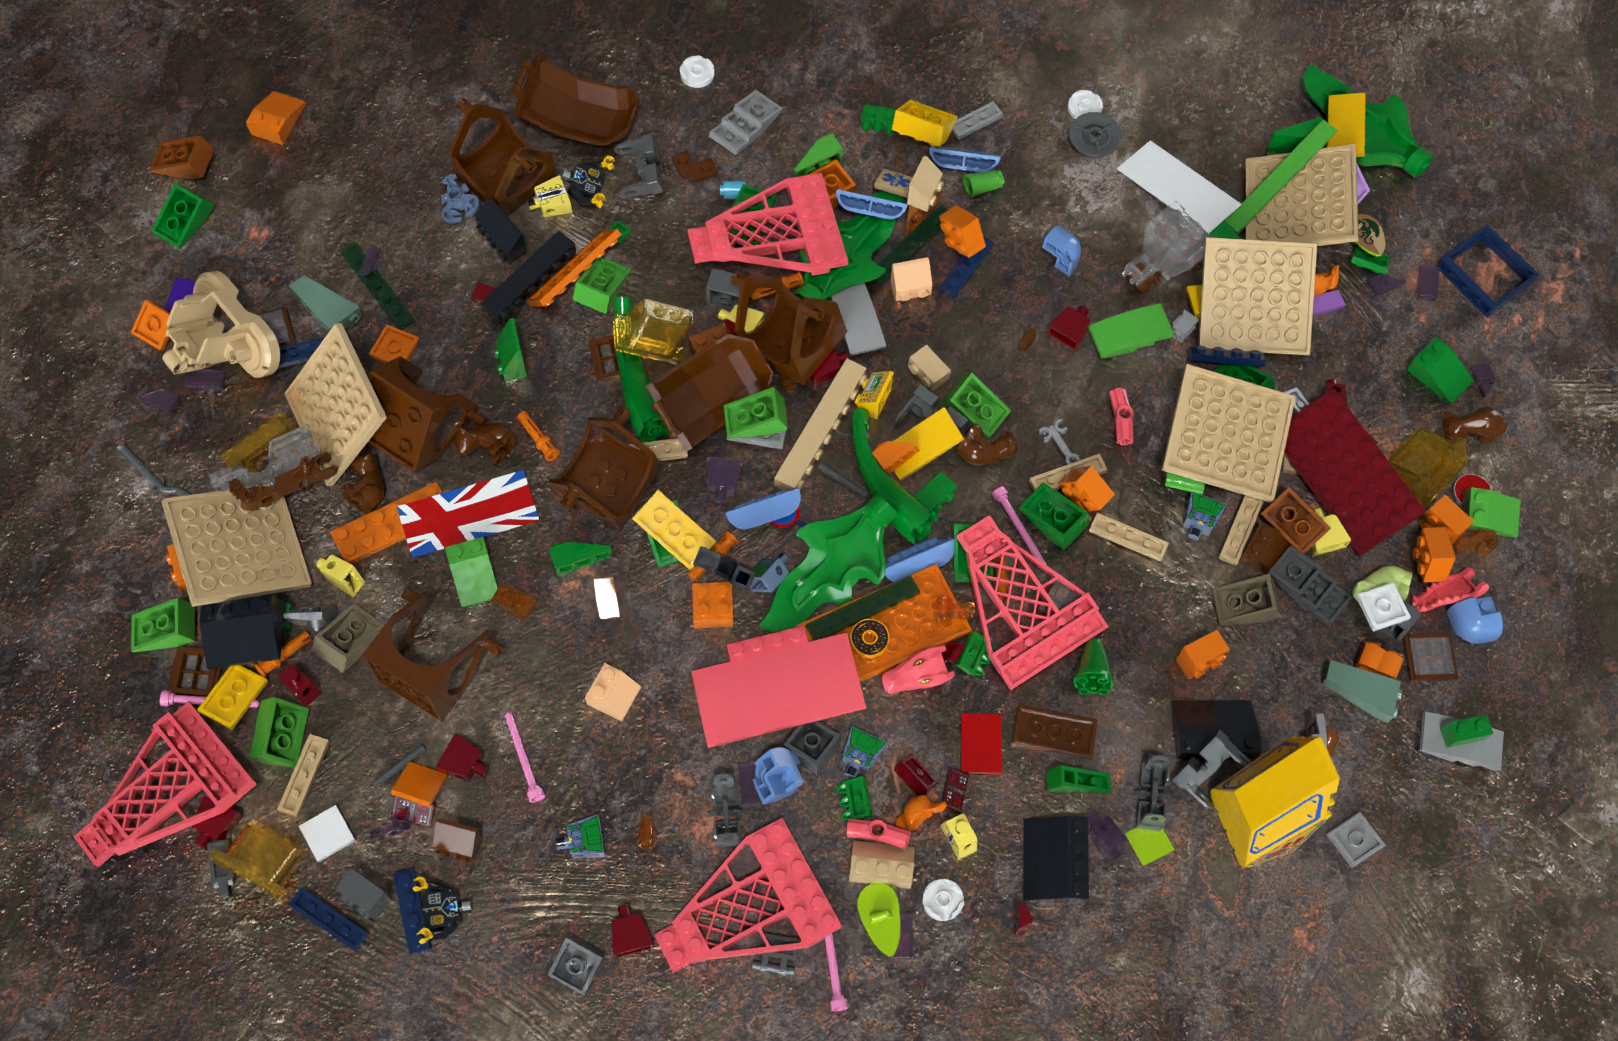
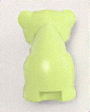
[1350,565,1412,601]

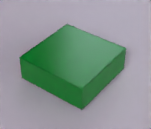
[607,220,632,245]

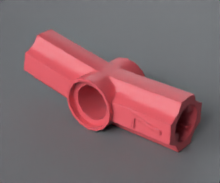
[1109,388,1133,445]
[847,819,911,850]

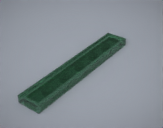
[875,205,948,286]
[340,241,415,330]
[806,575,920,641]

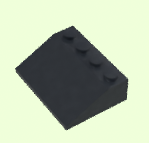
[199,595,285,669]
[1171,700,1262,760]
[1023,816,1089,904]

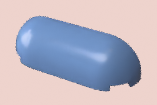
[930,146,1001,172]
[836,189,908,219]
[725,488,801,529]
[885,537,954,582]

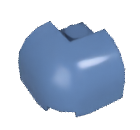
[1042,225,1081,276]
[1446,596,1503,644]
[753,748,804,805]

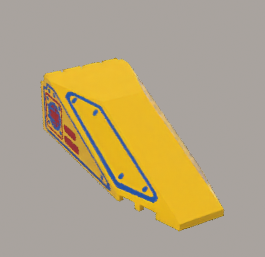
[1210,736,1340,868]

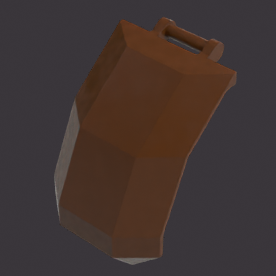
[510,55,639,145]
[646,334,774,452]

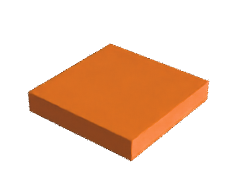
[131,300,171,350]
[369,324,420,363]
[391,761,447,807]

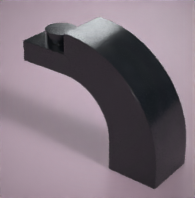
[693,545,756,591]

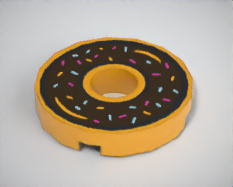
[850,619,890,658]

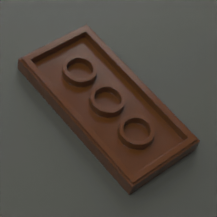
[1011,705,1098,760]

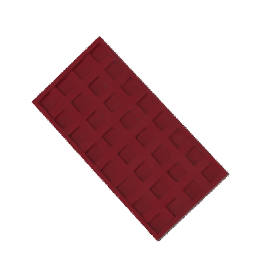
[1284,388,1426,557]

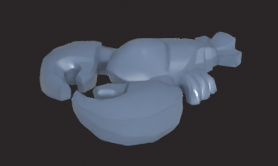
[441,174,481,224]

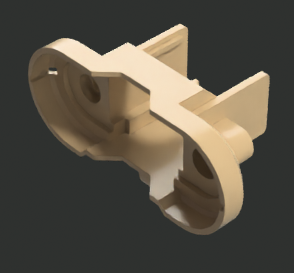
[162,271,280,378]

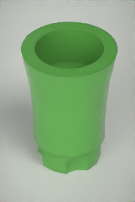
[963,170,1004,199]

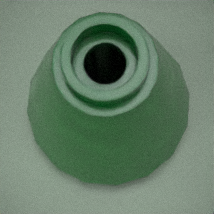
[1073,639,1114,695]

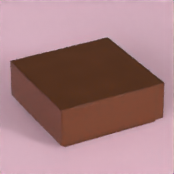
[1018,328,1037,353]

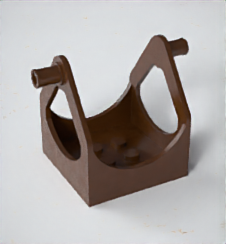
[449,98,556,216]
[731,272,847,385]
[368,356,488,472]
[548,406,661,531]
[362,587,504,722]

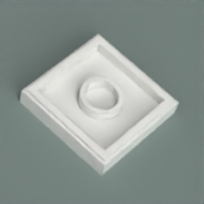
[1356,582,1411,632]
[299,805,356,862]

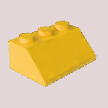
[892,100,958,147]

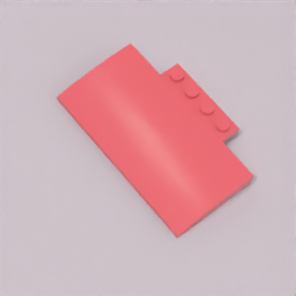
[691,625,866,748]

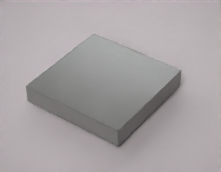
[1326,812,1386,868]

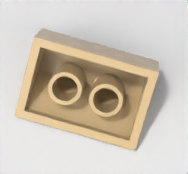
[849,840,915,889]

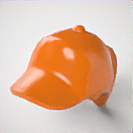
[1314,265,1339,296]
[895,795,947,831]

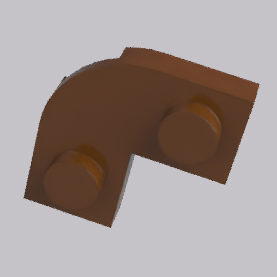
[671,150,718,183]

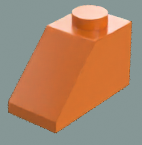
[872,441,920,474]

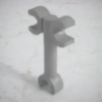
[1038,419,1080,465]

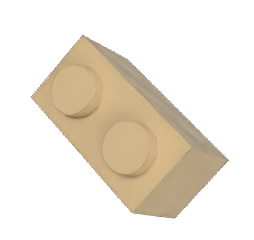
[908,345,951,391]

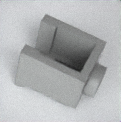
[1171,309,1199,343]

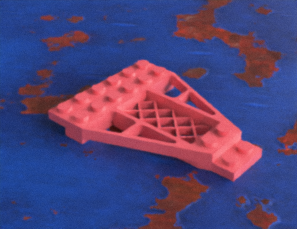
[687,173,848,276]
[956,515,1109,691]
[73,701,257,867]
[654,818,842,973]

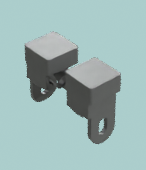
[614,133,664,198]
[894,384,969,456]
[1172,729,1252,809]
[1135,755,1170,832]
[708,773,744,850]

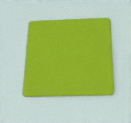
[1125,828,1174,866]

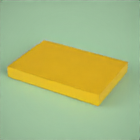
[197,665,268,730]

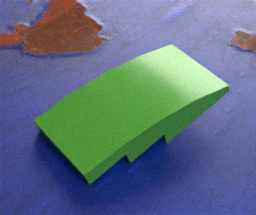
[1088,303,1174,359]

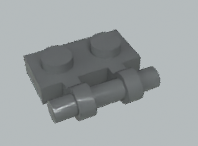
[752,933,799,977]

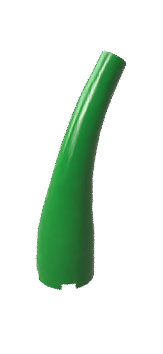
[614,297,669,443]
[852,409,939,545]

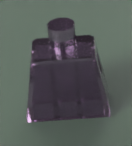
[707,456,744,503]
[1088,811,1127,864]

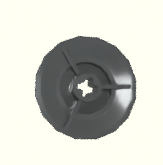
[1069,112,1122,157]

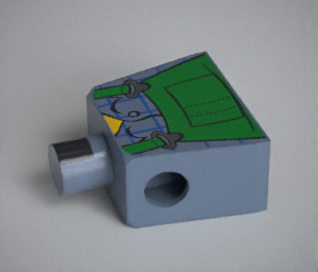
[1183,492,1226,540]
[750,553,789,593]
[842,726,887,779]
[556,814,606,858]

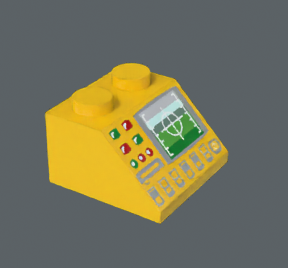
[855,371,894,420]

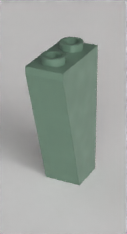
[289,275,363,333]
[1321,660,1402,724]

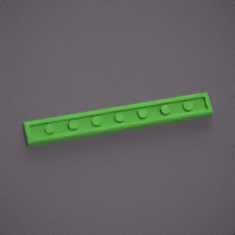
[1225,120,1337,235]

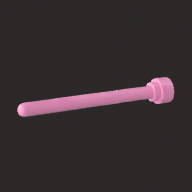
[991,486,1046,565]
[160,690,260,708]
[505,712,545,803]
[825,933,848,1012]

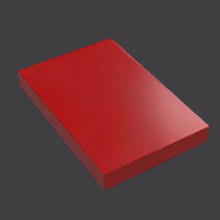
[961,713,1002,775]

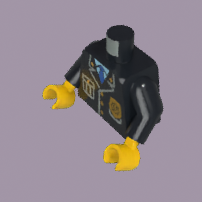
[560,156,615,208]
[413,877,472,944]

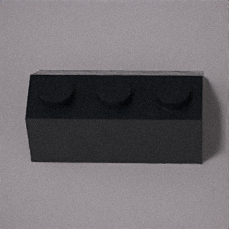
[475,197,527,265]

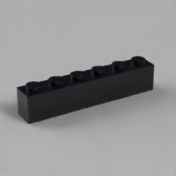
[481,231,576,324]

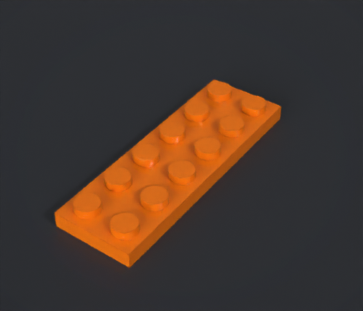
[526,229,621,307]
[330,482,442,564]

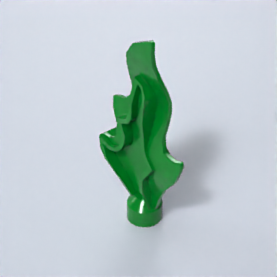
[1302,65,1434,178]
[793,191,906,300]
[759,494,898,633]

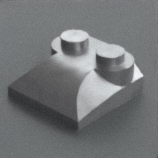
[283,605,337,631]
[548,936,605,995]

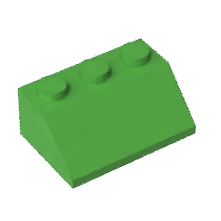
[249,697,309,767]

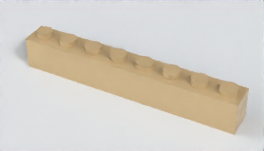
[774,358,868,491]

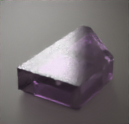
[359,245,381,276]
[1367,274,1406,297]
[1470,362,1496,398]
[139,389,181,414]
[370,821,411,840]

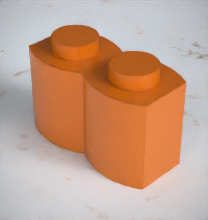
[1355,642,1403,679]

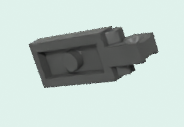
[207,839,235,900]

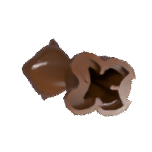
[1443,407,1507,444]
[455,423,517,466]
[956,423,1018,466]
[340,451,385,514]

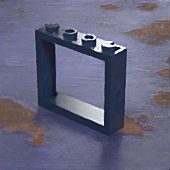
[1436,225,1539,318]

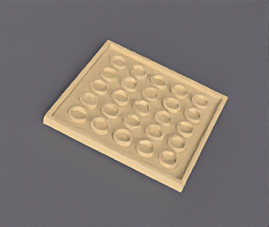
[1246,144,1359,246]
[1198,238,1317,356]
[284,323,387,486]
[1161,364,1296,503]
[162,483,312,607]

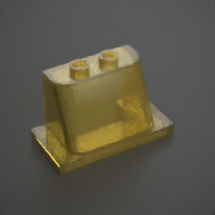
[613,299,693,365]
[219,412,306,486]
[1388,427,1468,508]
[208,822,303,904]

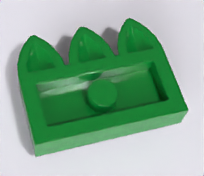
[861,104,897,135]
[1351,246,1390,275]
[955,630,995,676]
[836,776,873,821]

